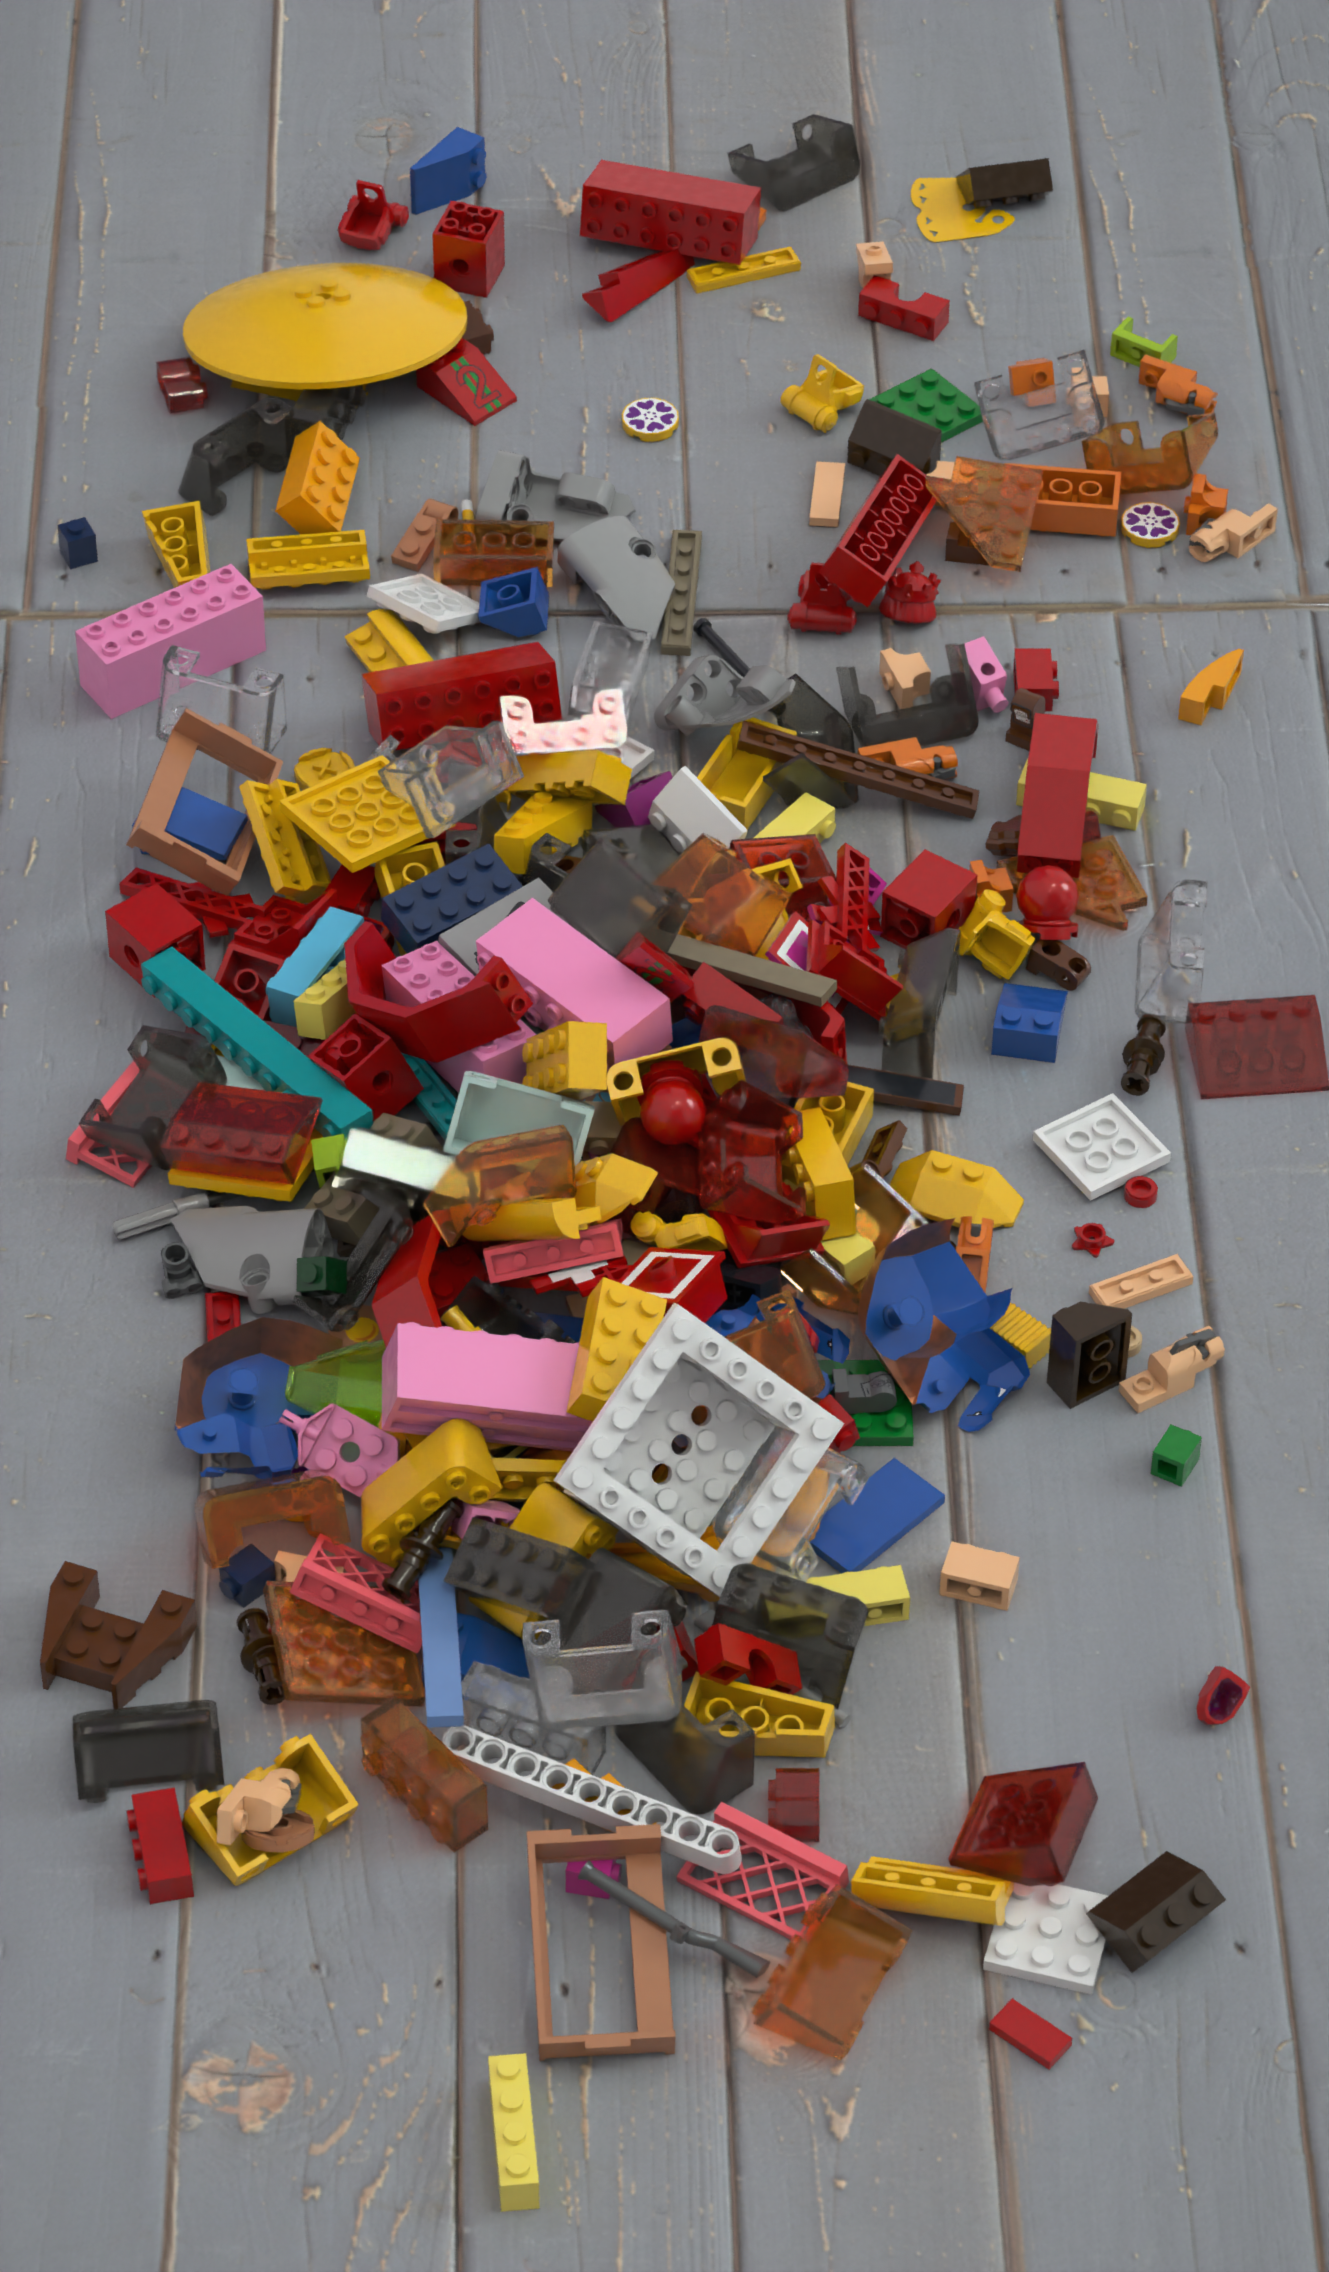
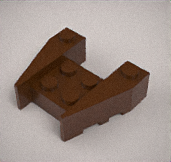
[40,1561,197,1712]

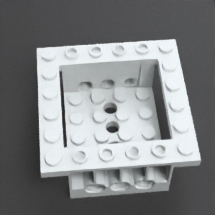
[553,1303,844,1600]

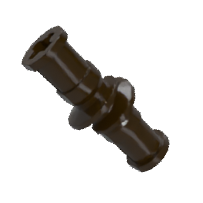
[1121,1014,1166,1096]
[382,1500,463,1600]
[236,1608,291,1705]

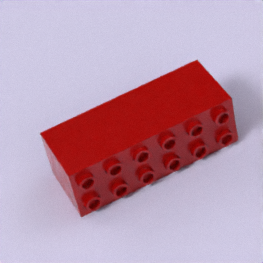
[580,160,761,265]
[361,642,562,753]

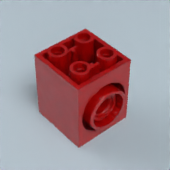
[432,201,505,298]
[880,849,978,963]
[105,883,206,998]
[308,1013,424,1123]

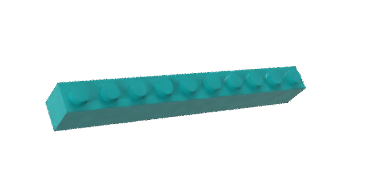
[141,946,373,1149]

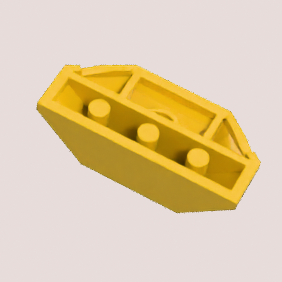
[888,1150,1024,1228]
[566,1153,658,1227]

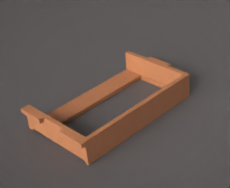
[126,708,283,895]
[527,1824,676,2061]

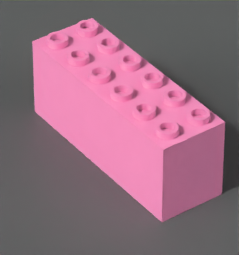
[75,564,266,719]
[476,898,673,1072]
[381,941,537,1093]
[382,1322,593,1452]

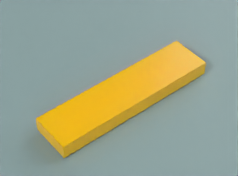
[687,246,801,294]

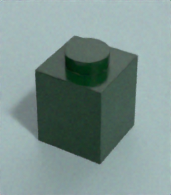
[296,1256,347,1296]

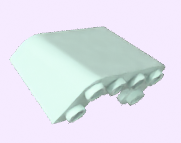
[443,1071,595,1189]

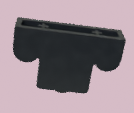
[720,1248,782,1316]

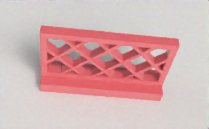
[66,1056,203,1188]
[483,1218,624,1284]
[289,1533,422,1654]
[676,1802,849,1946]

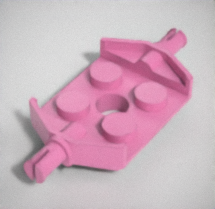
[279,1403,400,1498]

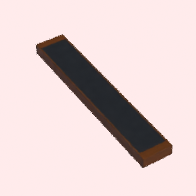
[768,1051,964,1116]

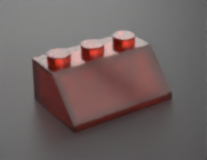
[730,834,836,909]

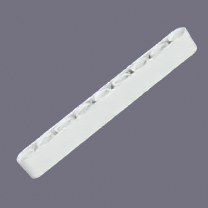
[442,1726,742,1874]

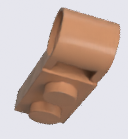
[391,498,459,572]

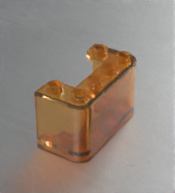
[195,1470,351,1569]

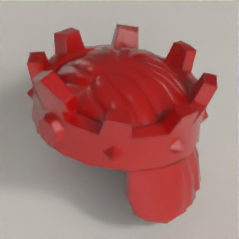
[879,561,941,624]

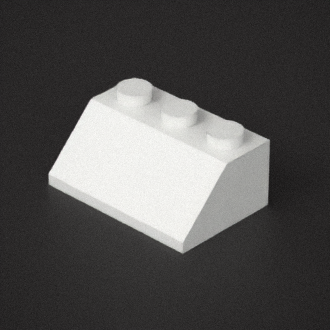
[648,766,748,879]

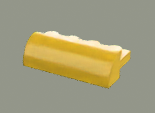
[246,530,370,590]
[344,609,434,672]
[239,779,331,904]
[453,1198,601,1242]
[450,1458,567,1502]
[851,1856,1014,1926]

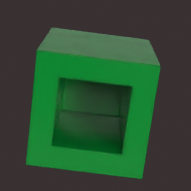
[1150,1424,1202,1487]

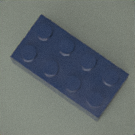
[381,844,523,953]

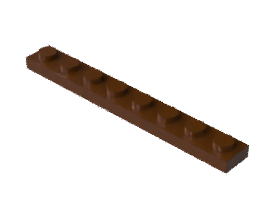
[736,721,980,819]

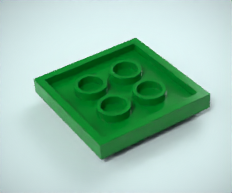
[869,368,987,443]
[807,1360,914,1446]

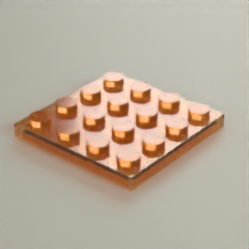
[263,1581,425,1707]

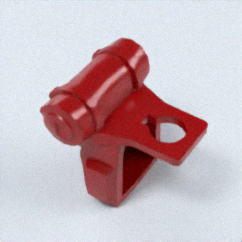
[338,180,409,250]
[787,562,857,635]

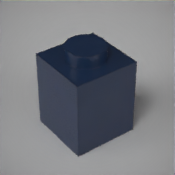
[57,517,98,570]
[219,1543,276,1608]

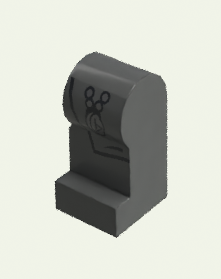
[831,1369,897,1414]

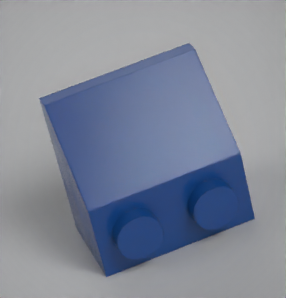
[478,567,549,637]

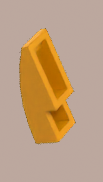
[1178,649,1244,725]

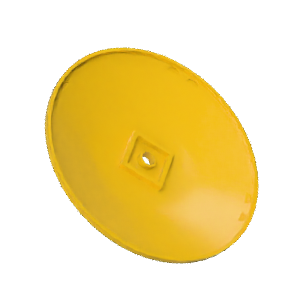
[183,263,467,389]

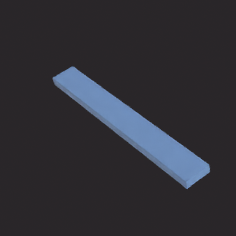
[418,1547,464,1728]

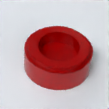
[1124,1176,1158,1208]

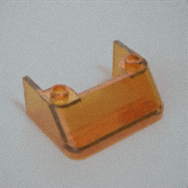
[423,1125,577,1247]
[779,1164,929,1315]

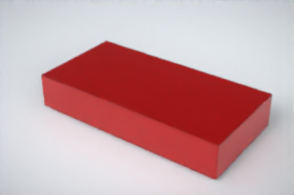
[989,1998,1073,2070]

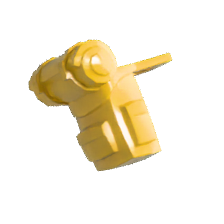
[780,354,864,433]
[953,889,1035,980]
[631,1211,727,1251]

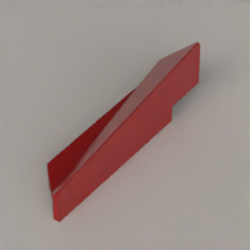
[582,249,695,322]

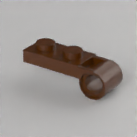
[849,1120,908,1197]

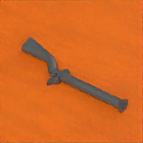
[578,1860,770,1978]

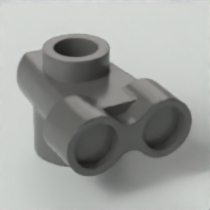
[161,1242,204,1299]

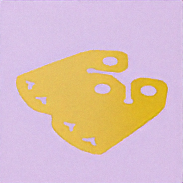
[911,178,1015,242]

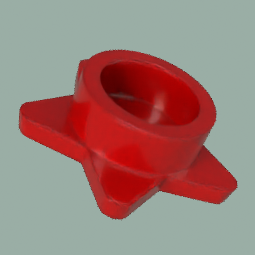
[1072,1223,1114,1258]

